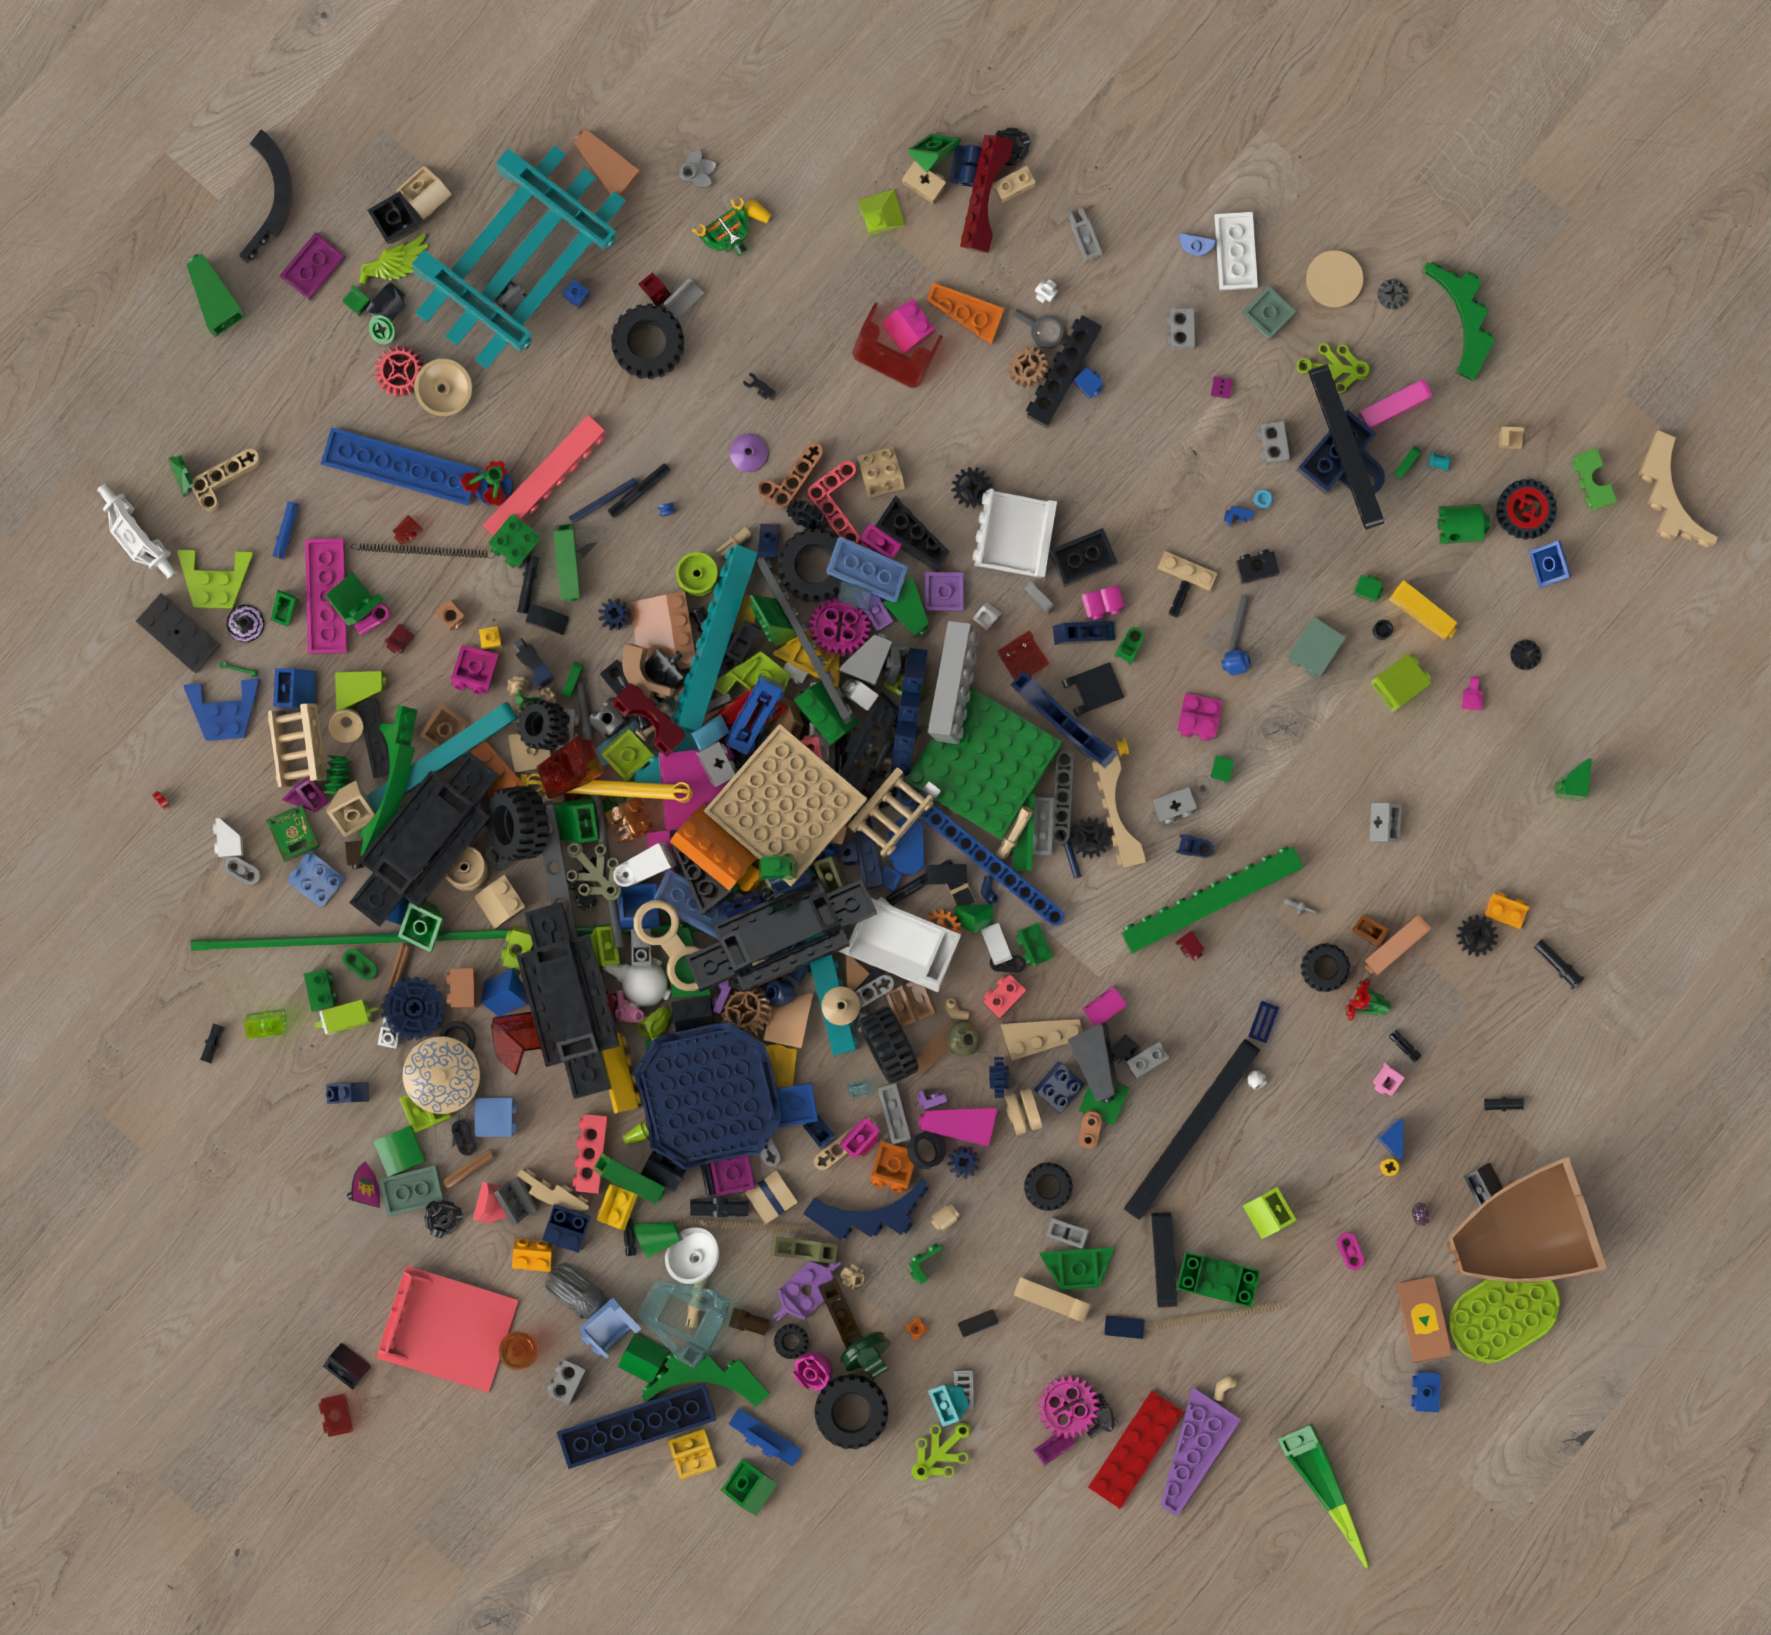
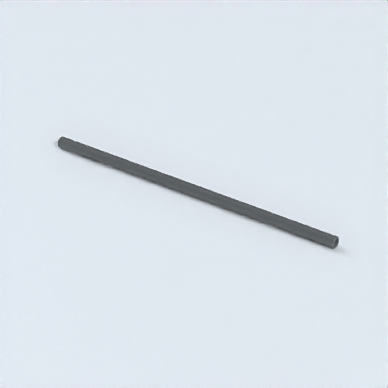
[576,683,624,949]

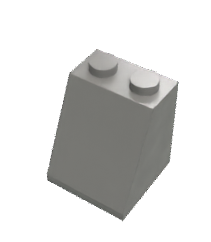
[839,633,892,688]

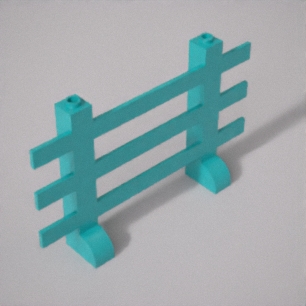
[412,145,626,369]

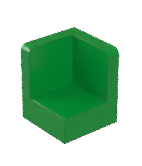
[342,285,371,316]
[1210,755,1235,784]

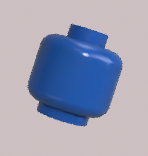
[1221,649,1251,676]

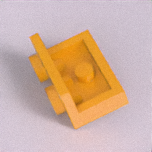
[512,1238,553,1272]

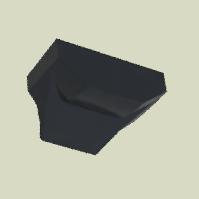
[366,282,406,321]

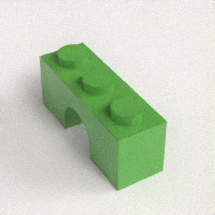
[1572,448,1617,511]

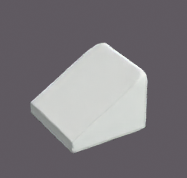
[972,602,1002,631]

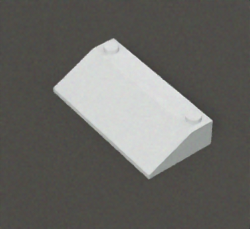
[838,898,961,992]

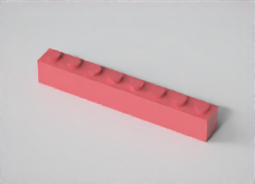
[483,415,606,536]

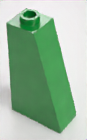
[554,524,580,602]
[669,923,711,998]
[593,1153,665,1204]

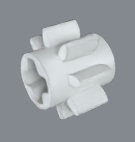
[1035,279,1058,303]

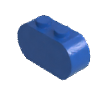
[888,817,924,875]

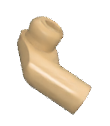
[945,998,969,1021]

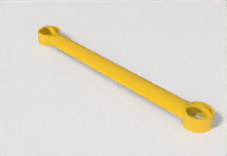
[526,774,693,803]

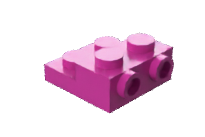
[451,645,499,695]
[1177,693,1223,741]

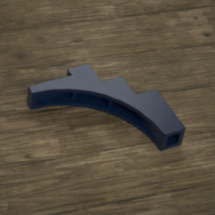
[890,647,928,776]
[1011,671,1118,768]
[803,1179,929,1240]

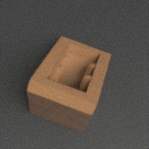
[846,955,870,991]

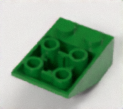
[750,595,796,647]

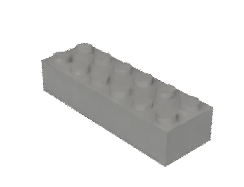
[928,621,980,744]

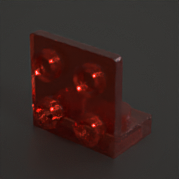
[997,630,1049,680]

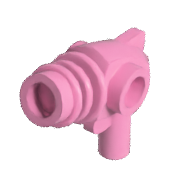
[615,990,644,1023]

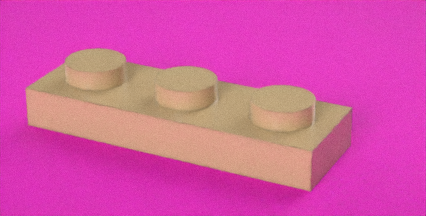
[1157,551,1217,592]

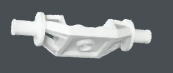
[97,483,177,580]

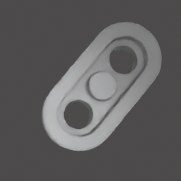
[224,857,261,886]

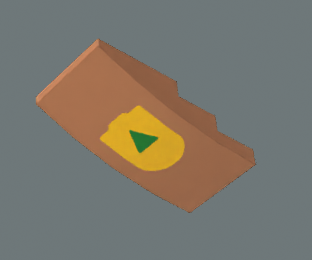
[1396,1276,1452,1363]

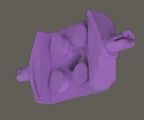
[773,1258,841,1322]

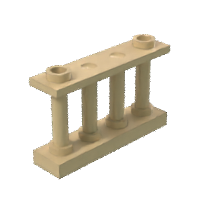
[268,704,327,787]
[848,767,933,857]

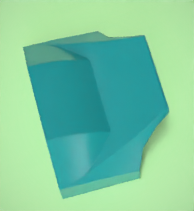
[928,1383,969,1427]

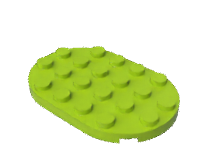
[1449,1279,1560,1363]

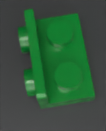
[1015,923,1054,967]

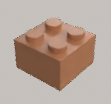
[447,968,477,1009]

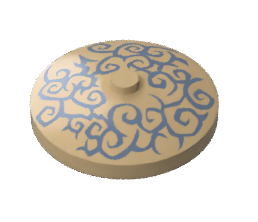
[403,1036,480,1114]

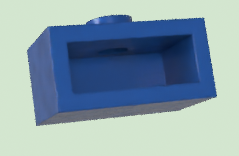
[1411,1371,1441,1413]

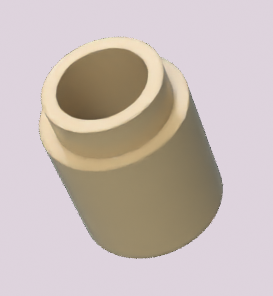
[931,1204,960,1232]

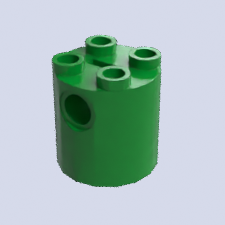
[1437,504,1490,544]

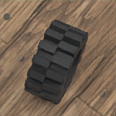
[774,1324,809,1359]

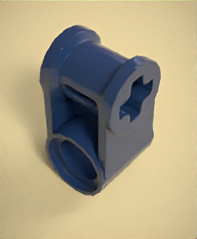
[1176,834,1214,858]

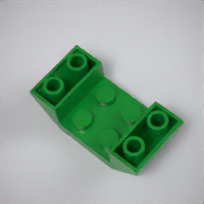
[1176,1251,1261,1308]

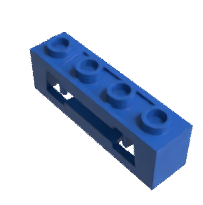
[725,674,784,755]

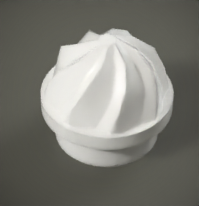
[1247,1070,1267,1090]

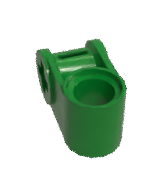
[1114,627,1144,665]

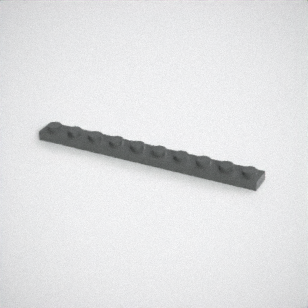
[755,556,853,724]

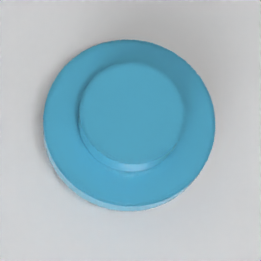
[1253,490,1273,509]

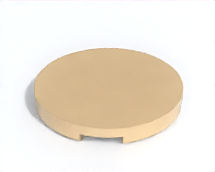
[1306,250,1363,308]

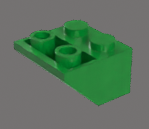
[554,798,598,843]

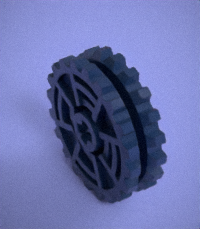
[381,977,445,1041]

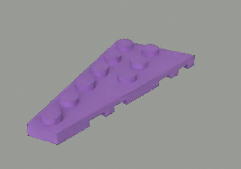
[1160,1387,1241,1517]

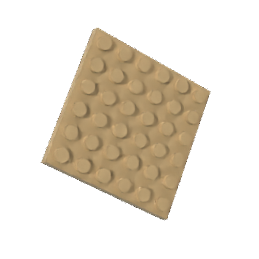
[704,724,867,887]

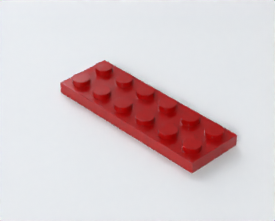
[1088,1390,1184,1509]

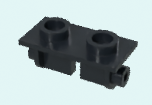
[568,870,596,911]

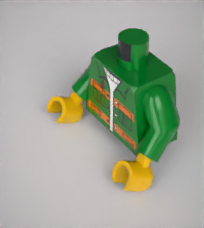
[692,196,750,256]

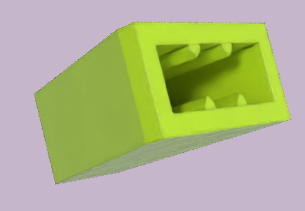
[335,671,387,711]

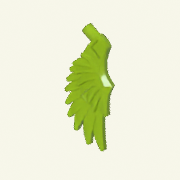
[359,234,428,285]

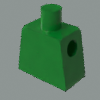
[759,856,796,879]

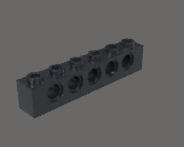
[1026,315,1102,428]

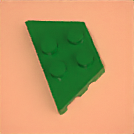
[1039,1247,1114,1290]

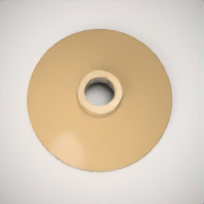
[822,987,860,1025]

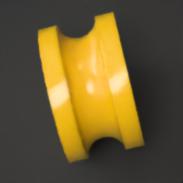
[1116,738,1129,756]

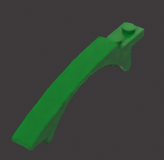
[359,705,417,856]

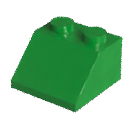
[720,1458,778,1516]

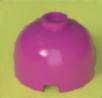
[793,1351,833,1391]

